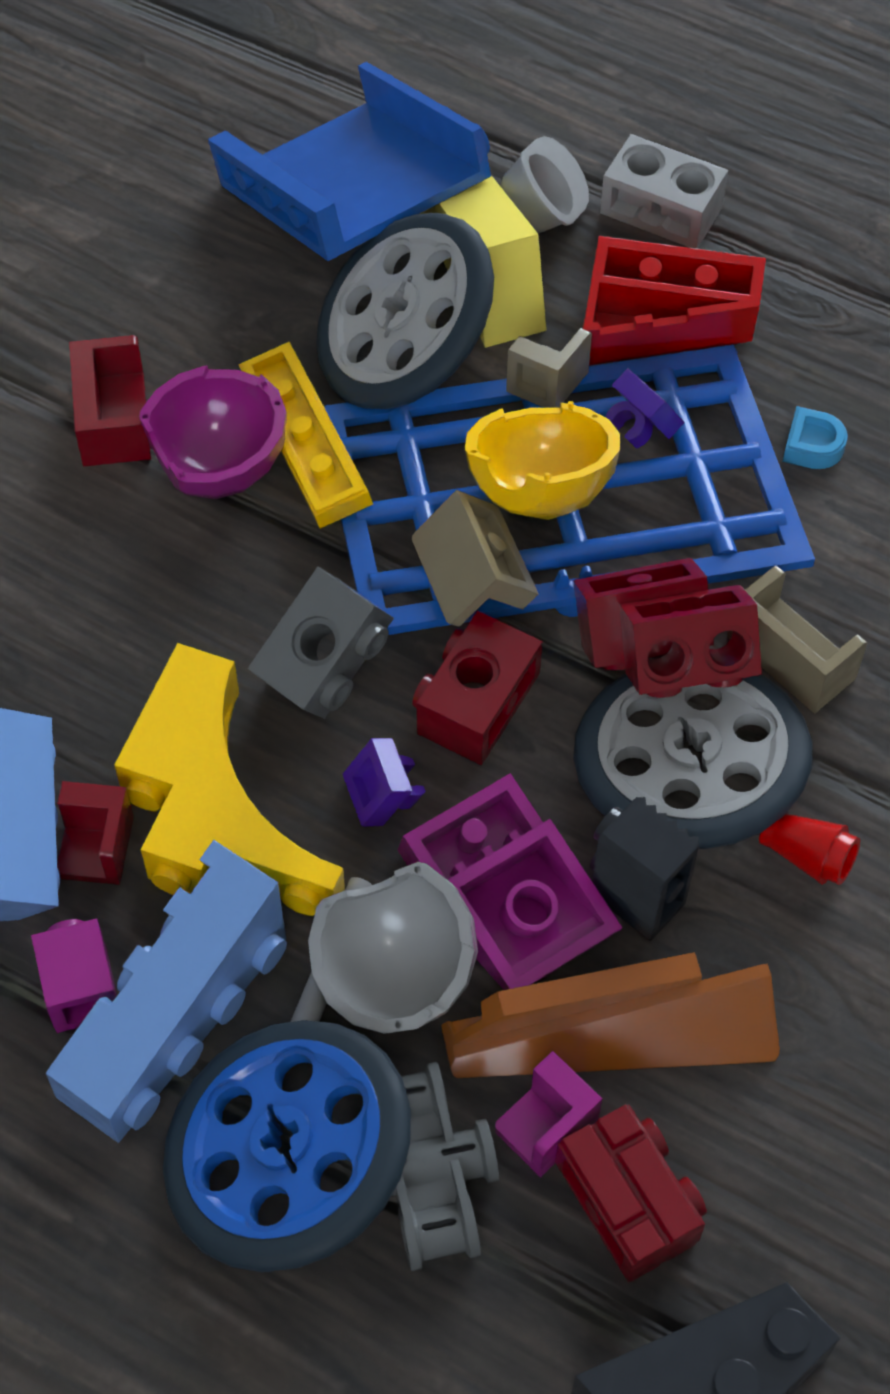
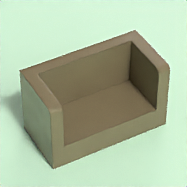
[727,565,868,714]

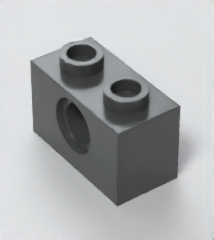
[247,566,394,719]

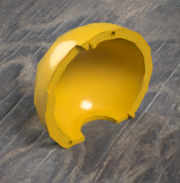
[465,401,620,520]

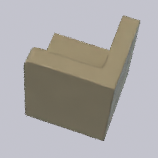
[506,328,592,408]

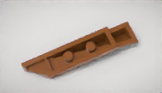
[441,952,780,1078]

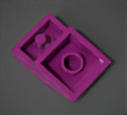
[397,773,623,990]

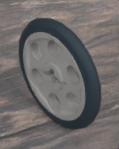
[316,213,494,409]
[573,673,813,850]

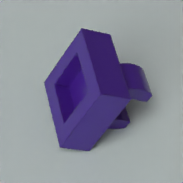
[605,368,685,449]
[342,738,426,827]

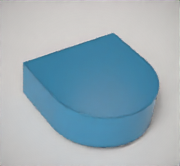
[782,406,848,469]

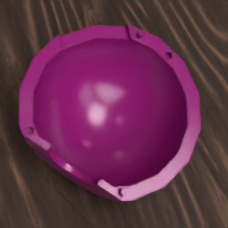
[139,365,287,499]

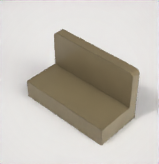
[412,490,539,626]

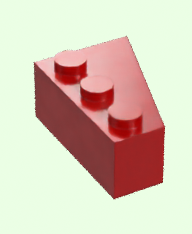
[583,236,766,365]

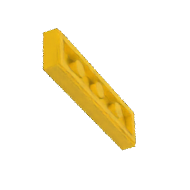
[238,342,373,529]

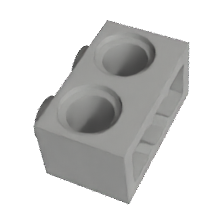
[600,134,728,249]

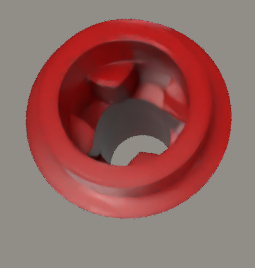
[759,814,861,885]

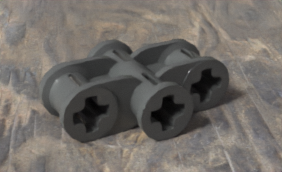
[351,1062,499,1271]

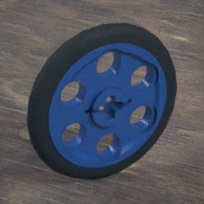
[163,1020,411,1272]

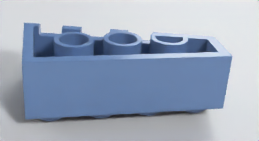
[46,840,287,1143]

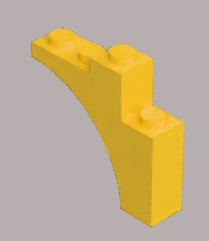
[114,643,345,916]

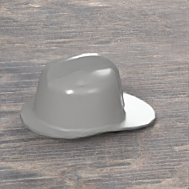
[500,136,589,233]

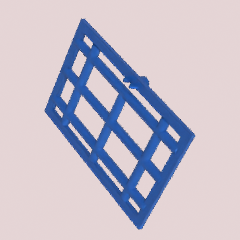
[324,345,815,635]

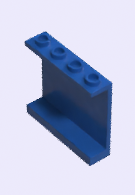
[208,62,491,261]

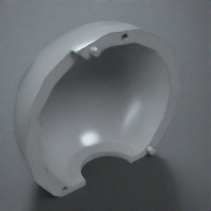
[308,862,478,1034]

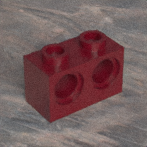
[619,585,762,698]

